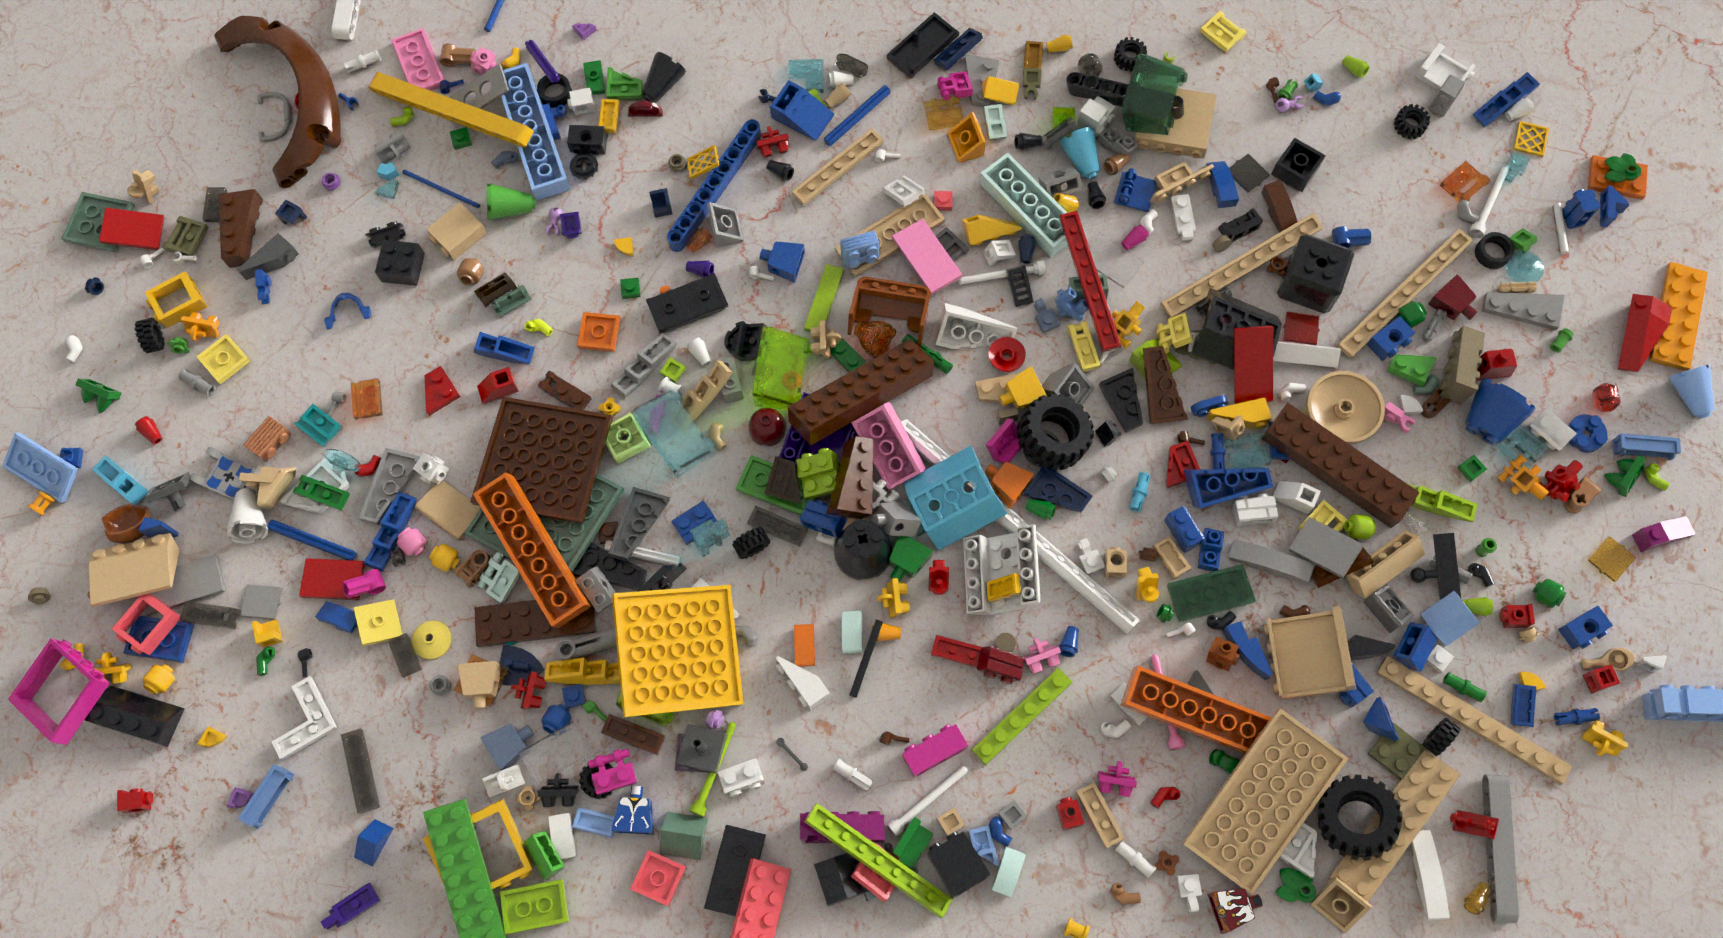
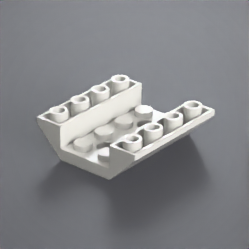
[963,524,1040,615]

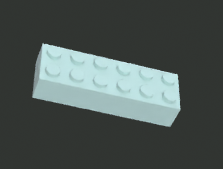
[979,153,1068,257]

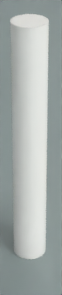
[1553,202,1569,254]

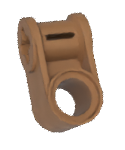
[1564,476,1602,514]
[454,550,491,588]

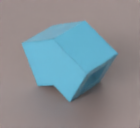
[1304,74,1323,93]
[377,162,399,181]

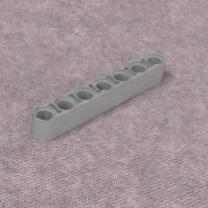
[1482,774,1519,923]

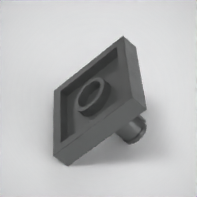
[145,472,191,511]
[676,724,727,774]

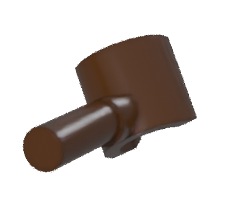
[1266,77,1279,103]
[1177,431,1205,445]
[879,731,909,745]

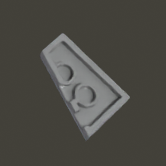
[965,54,999,107]

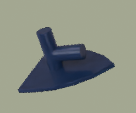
[498,645,544,685]

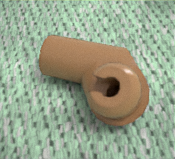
[1111,883,1141,905]

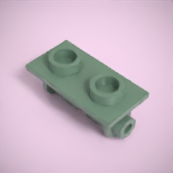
[491,285,531,317]

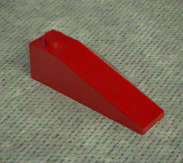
[1618,294,1672,372]

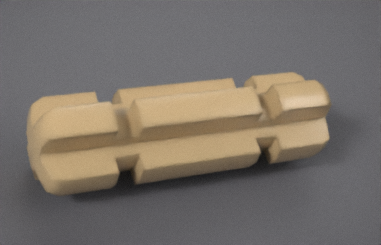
[1498,281,1537,293]

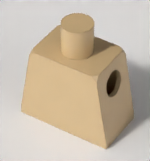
[458,661,501,710]

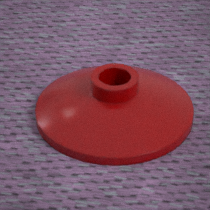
[988,337,1026,372]

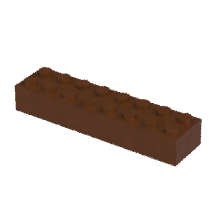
[788,339,934,446]
[1261,403,1420,528]

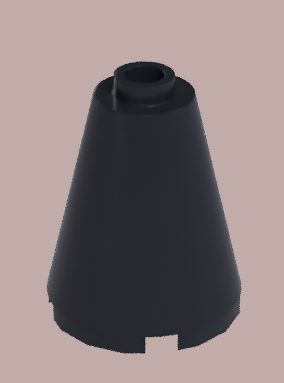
[642,52,686,103]

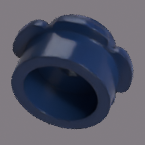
[85,277,104,295]

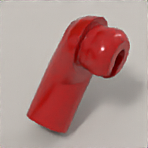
[354,455,381,477]

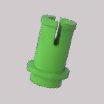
[1278,79,1298,100]
[1550,328,1573,353]
[1475,538,1497,557]

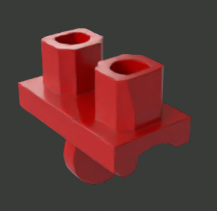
[756,126,789,158]
[928,560,949,595]
[511,671,546,710]

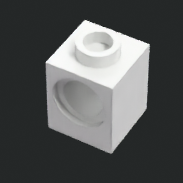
[567,88,596,116]

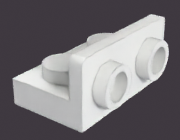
[1529,408,1577,451]
[718,758,764,798]

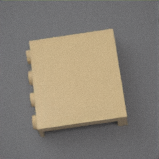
[1135,83,1217,159]
[1264,606,1356,700]

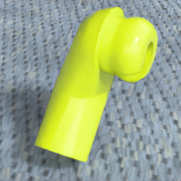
[524,319,553,336]

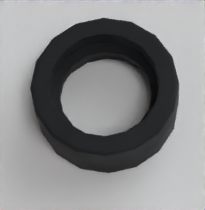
[537,73,572,108]
[1475,232,1515,269]

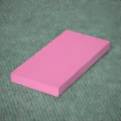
[391,28,447,91]
[892,219,963,295]

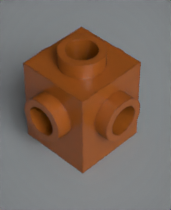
[1206,636,1240,672]

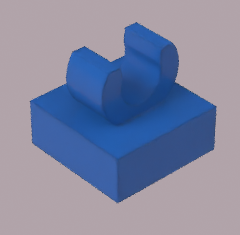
[60,448,83,468]

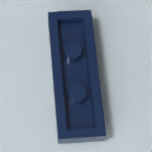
[934,28,983,71]

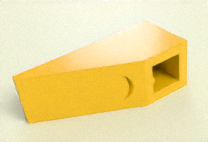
[961,215,1022,245]

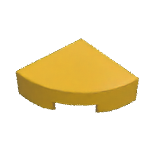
[614,237,634,256]
[1518,672,1546,691]
[197,726,227,747]

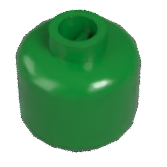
[1396,301,1427,328]
[1533,579,1566,608]

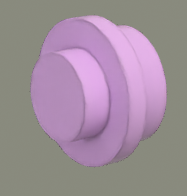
[706,710,724,730]

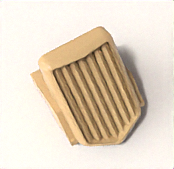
[239,467,296,510]

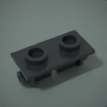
[365,221,406,248]

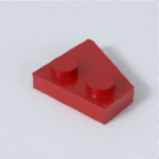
[424,366,461,416]

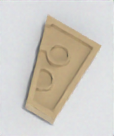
[975,372,1021,403]

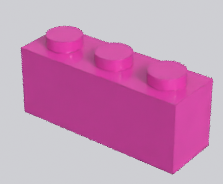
[902,724,968,778]

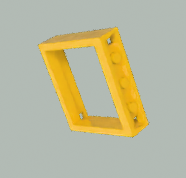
[422,798,534,889]

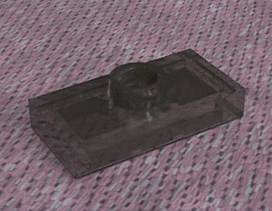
[202,187,227,222]
[388,633,422,678]

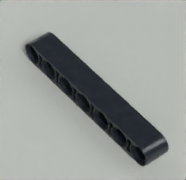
[1066,72,1184,119]

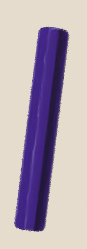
[525,40,560,83]

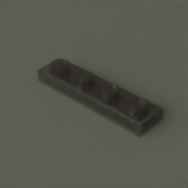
[341,728,380,814]

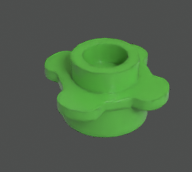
[167,337,190,354]

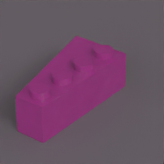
[800,811,885,843]

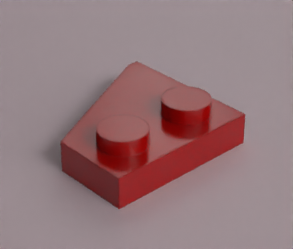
[1166,441,1200,488]

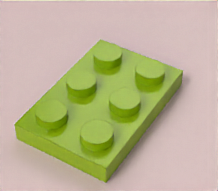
[500,879,569,935]

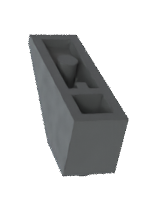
[237,233,299,280]

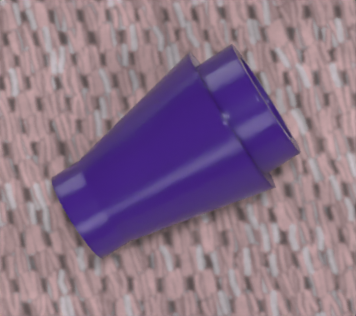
[686,260,714,278]

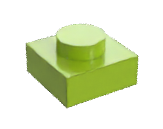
[660,357,686,383]

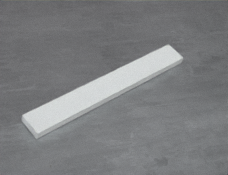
[1187,332,1341,368]

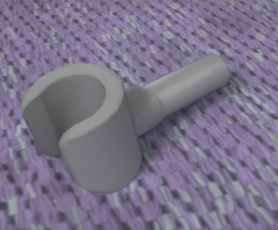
[327,391,346,417]

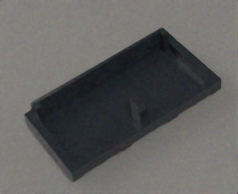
[887,12,960,79]
[646,273,728,333]
[704,825,766,916]

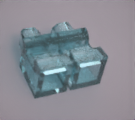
[690,518,730,557]

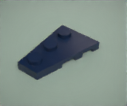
[1023,467,1093,513]

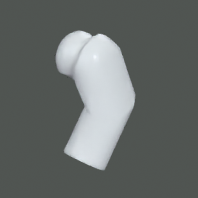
[1140,209,1158,234]
[65,335,83,363]
[1101,720,1132,738]

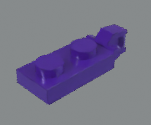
[320,883,381,930]

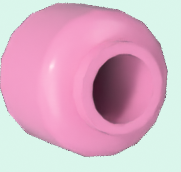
[397,527,427,557]

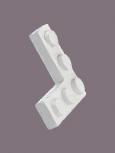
[272,676,337,760]

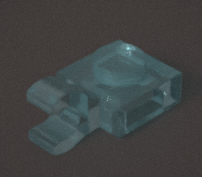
[1505,151,1530,183]

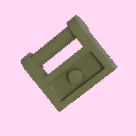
[162,216,209,256]

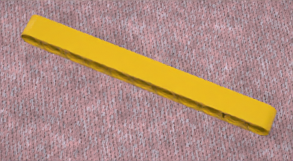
[368,72,534,148]

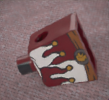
[1207,889,1263,934]

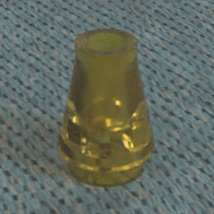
[1464,882,1491,915]

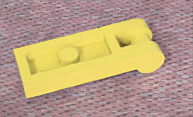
[1067,321,1101,372]

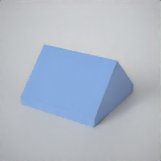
[1421,591,1480,646]

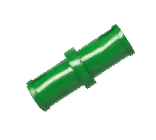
[1443,672,1487,702]

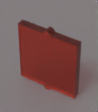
[1283,311,1320,345]

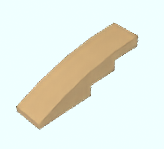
[670,361,733,431]

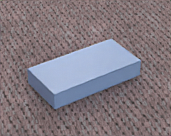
[572,807,615,838]

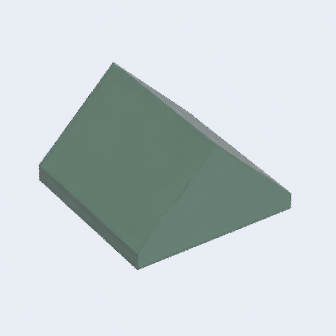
[659,812,708,860]

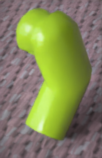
[1645,463,1670,491]

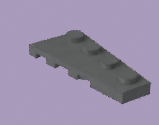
[608,487,670,562]

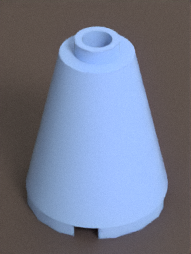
[1668,364,1715,419]

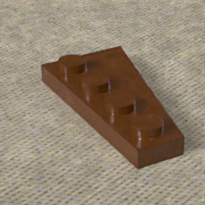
[1142,346,1189,424]

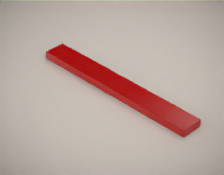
[1059,211,1121,352]

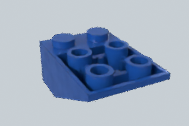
[770,80,834,141]

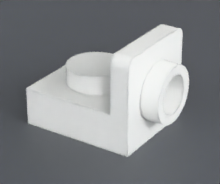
[983,240,1016,266]

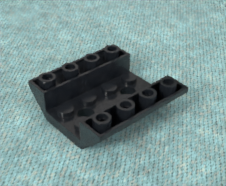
[1191,288,1282,370]

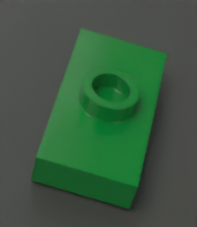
[583,60,605,95]

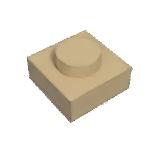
[937,807,965,836]

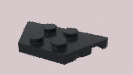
[636,563,687,592]

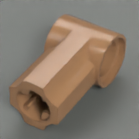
[439,43,476,67]

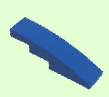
[1473,72,1540,127]
[364,492,417,572]

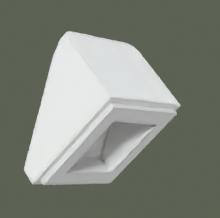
[1634,655,1667,673]

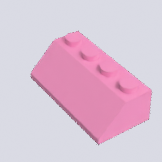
[851,402,927,490]

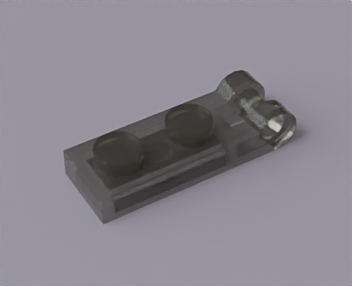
[180,601,241,630]

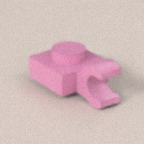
[1384,402,1415,433]

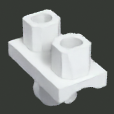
[482,764,525,798]

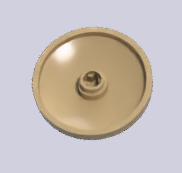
[1306,371,1385,445]

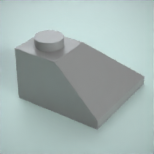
[1042,362,1095,405]

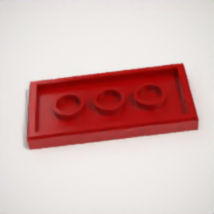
[1233,326,1274,404]

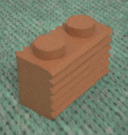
[243,416,291,462]

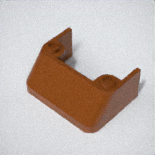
[847,277,931,347]

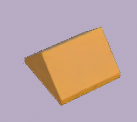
[947,112,986,163]

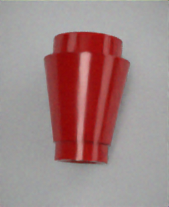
[135,416,163,445]

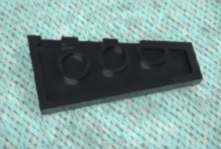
[572,542,647,590]

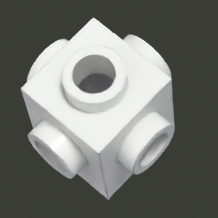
[413,453,449,485]

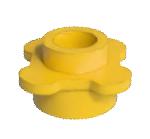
[598,397,621,417]

